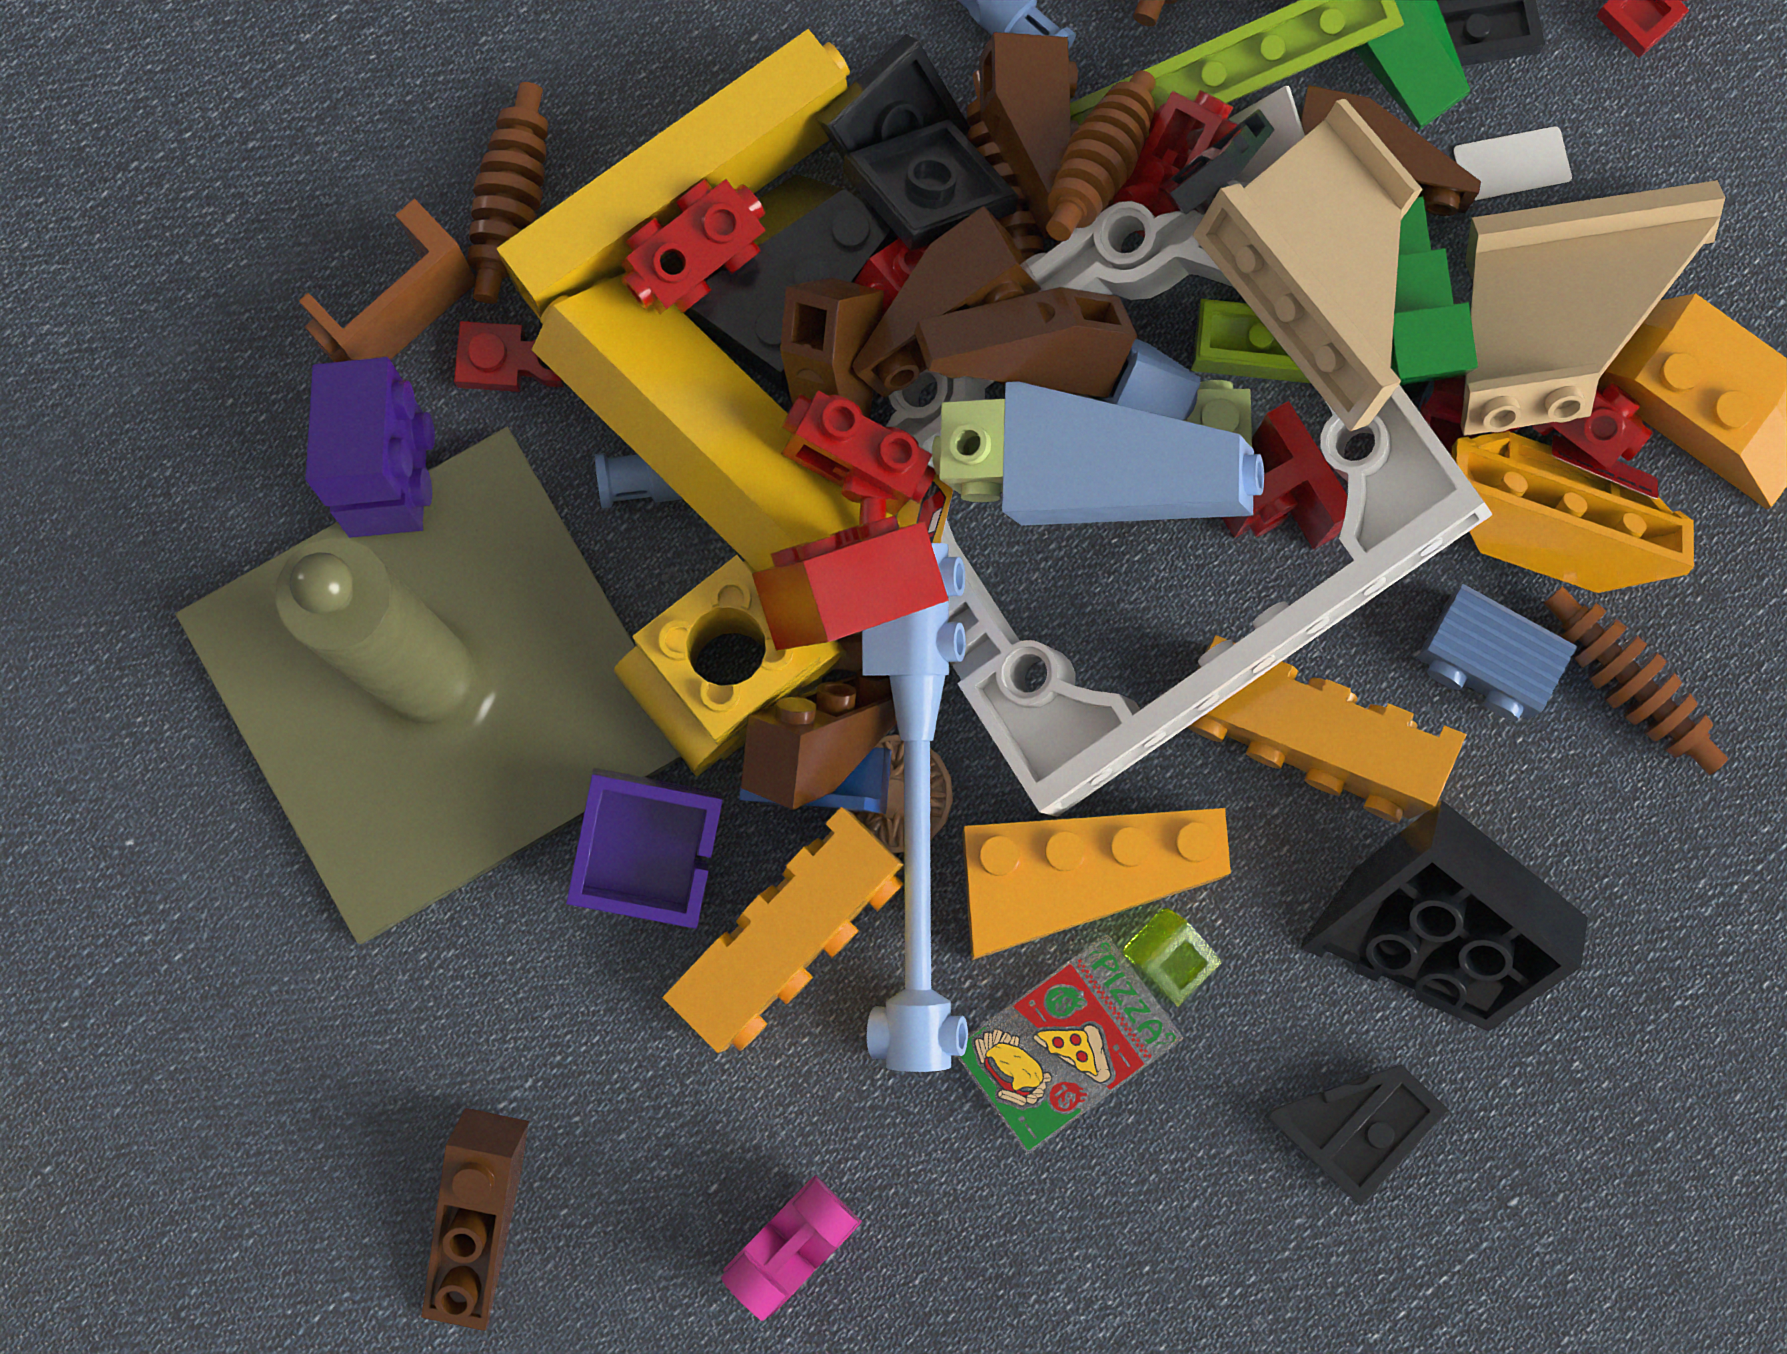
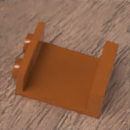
[299,198,476,362]

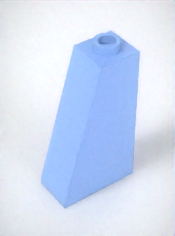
[1002,382,1264,526]

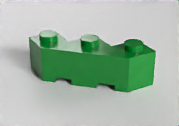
[1390,197,1478,385]

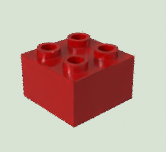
[752,515,949,651]

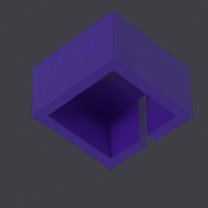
[305,357,435,538]
[566,768,723,929]

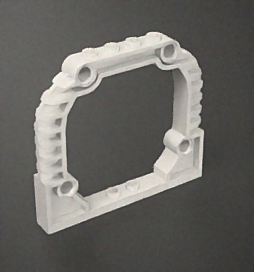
[886,201,1493,817]

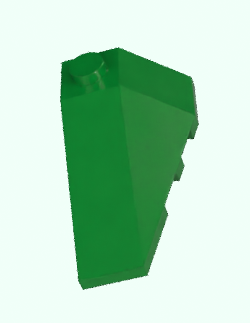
[1353,0,1470,130]

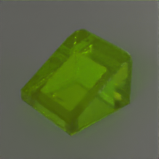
[1123,908,1223,1007]

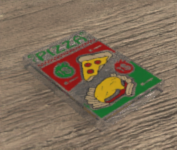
[956,933,1184,1155]

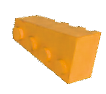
[1188,635,1467,823]
[662,807,904,1053]
[962,808,1231,961]

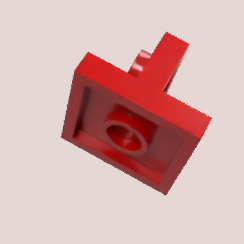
[1222,401,1348,550]

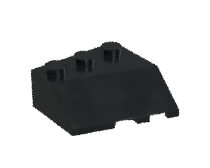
[661,174,895,392]
[1301,800,1588,1031]

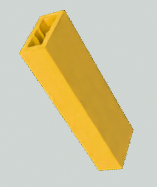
[496,29,850,320]
[531,272,900,572]

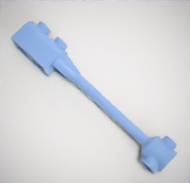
[862,543,968,1072]

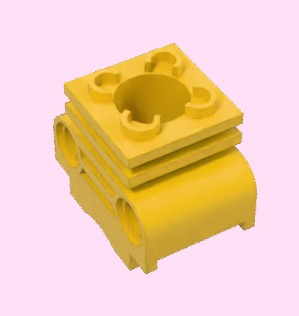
[614,555,847,777]

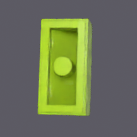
[1191,299,1311,383]

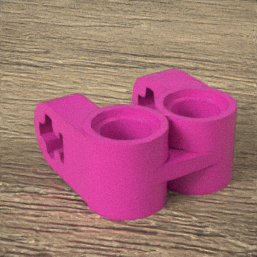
[720,1174,862,1321]

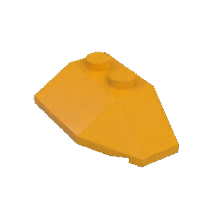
[1598,293,1787,510]
[1451,431,1694,593]

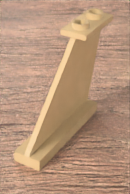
[1192,99,1422,432]
[1460,180,1726,436]

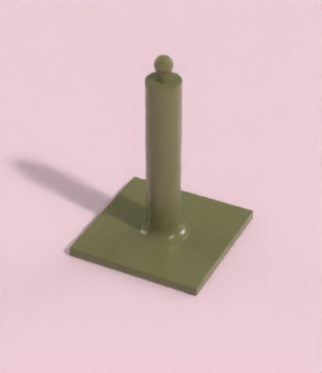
[175,426,682,944]

